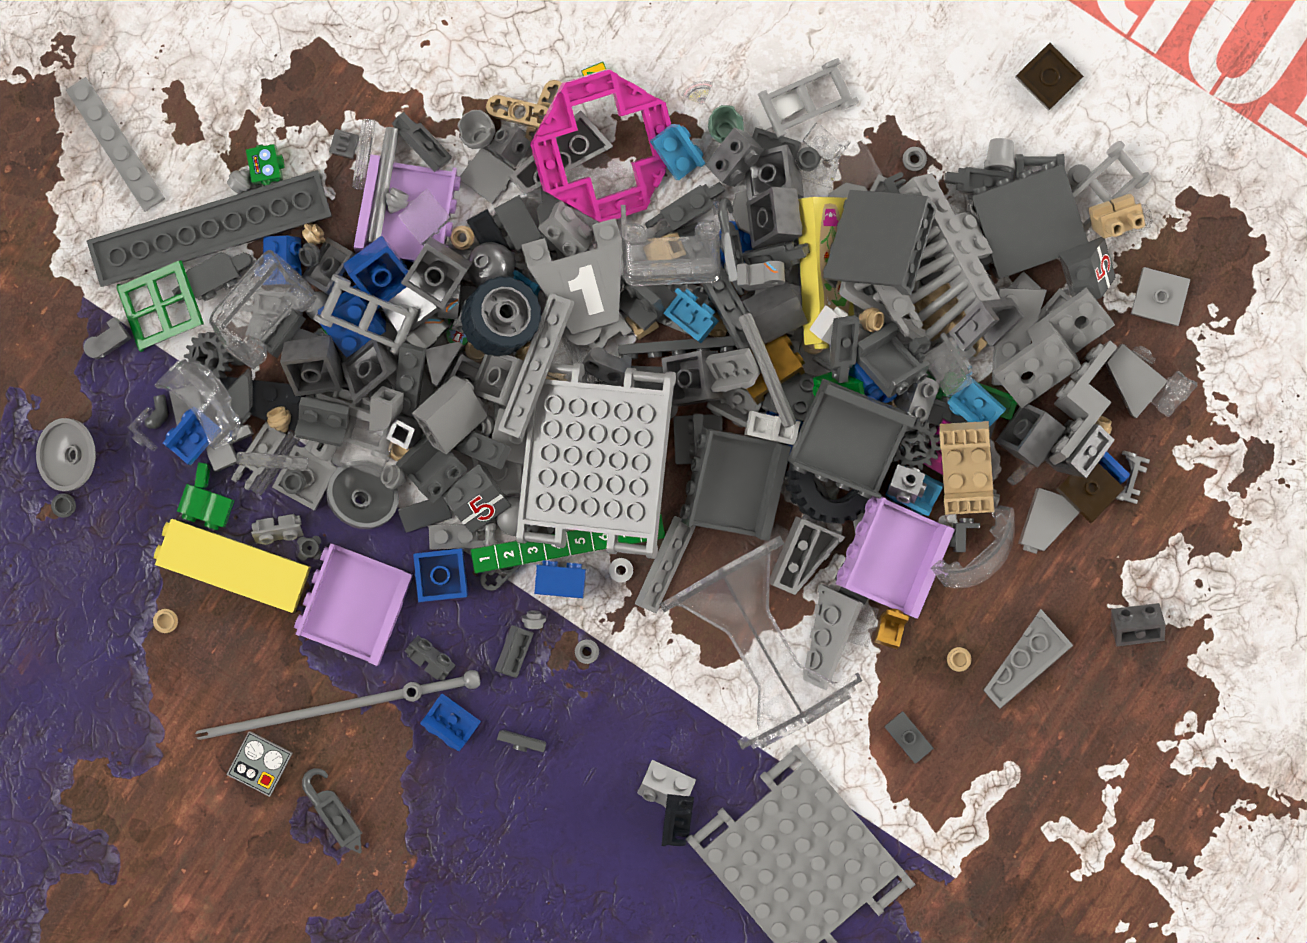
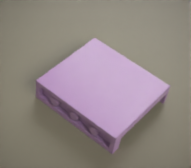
[354,155,461,263]
[835,496,955,619]
[294,544,414,666]

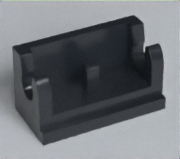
[662,794,694,847]

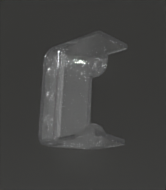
[621,201,721,286]

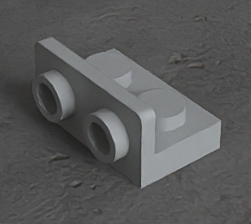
[895,377,940,424]

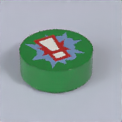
[446,324,468,346]

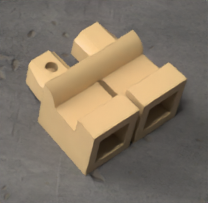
[1088,194,1145,239]

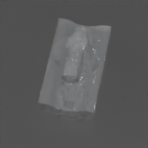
[1151,371,1197,417]

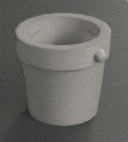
[984,138,1016,173]

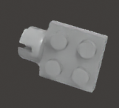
[272,440,338,510]

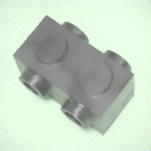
[705,127,764,187]
[1111,603,1165,647]

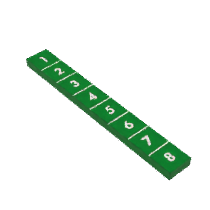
[470,514,665,573]

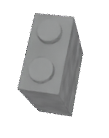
[412,375,488,454]

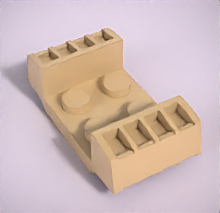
[940,421,994,515]

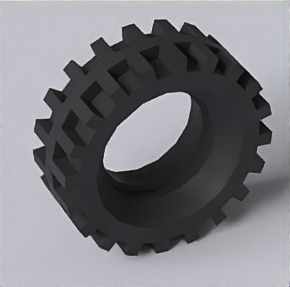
[784,460,882,524]

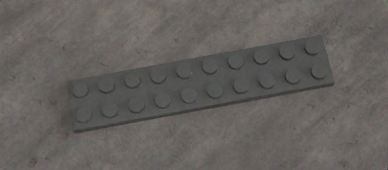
[86,170,332,287]

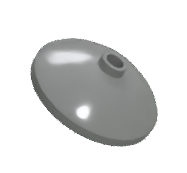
[36,418,95,491]

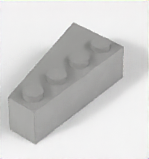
[508,111,613,195]

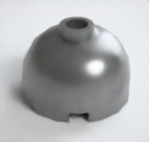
[467,242,516,287]

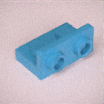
[650,124,706,181]

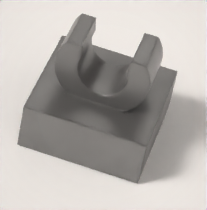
[329,129,359,159]

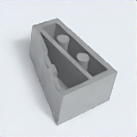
[768,517,845,595]

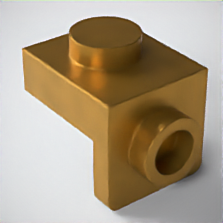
[874,609,909,649]

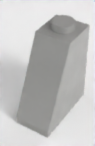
[1105,344,1167,418]
[1018,488,1079,554]

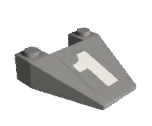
[521,218,622,335]

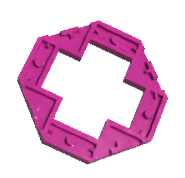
[530,69,671,223]

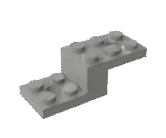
[993,287,1115,408]
[1048,341,1117,465]

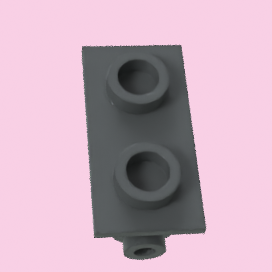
[405,635,455,681]

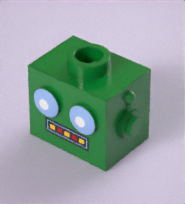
[246,144,285,186]

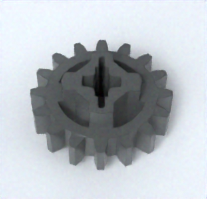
[184,332,234,385]
[893,417,941,470]

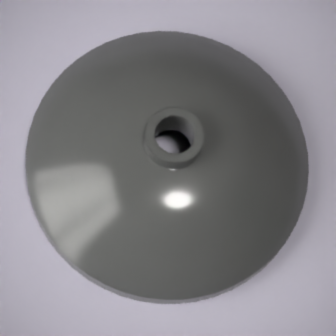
[327,461,399,529]

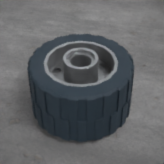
[461,276,541,357]

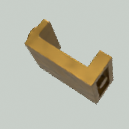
[746,334,806,405]

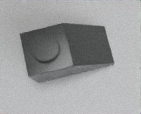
[212,368,253,427]

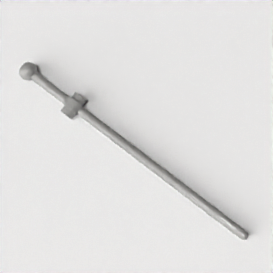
[195,670,480,740]

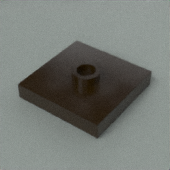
[1015,43,1084,111]
[1056,463,1125,524]

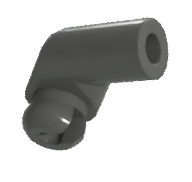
[145,395,169,429]

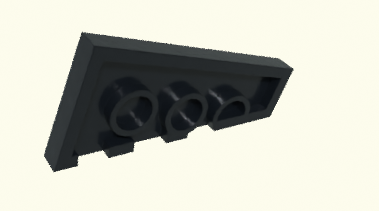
[209,377,308,431]

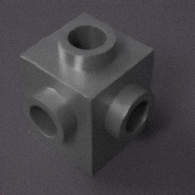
[488,124,531,166]
[887,464,927,504]

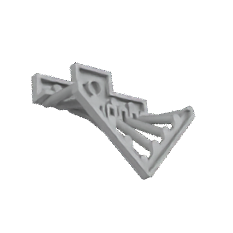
[839,173,1000,340]

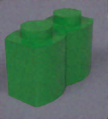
[177,484,235,530]

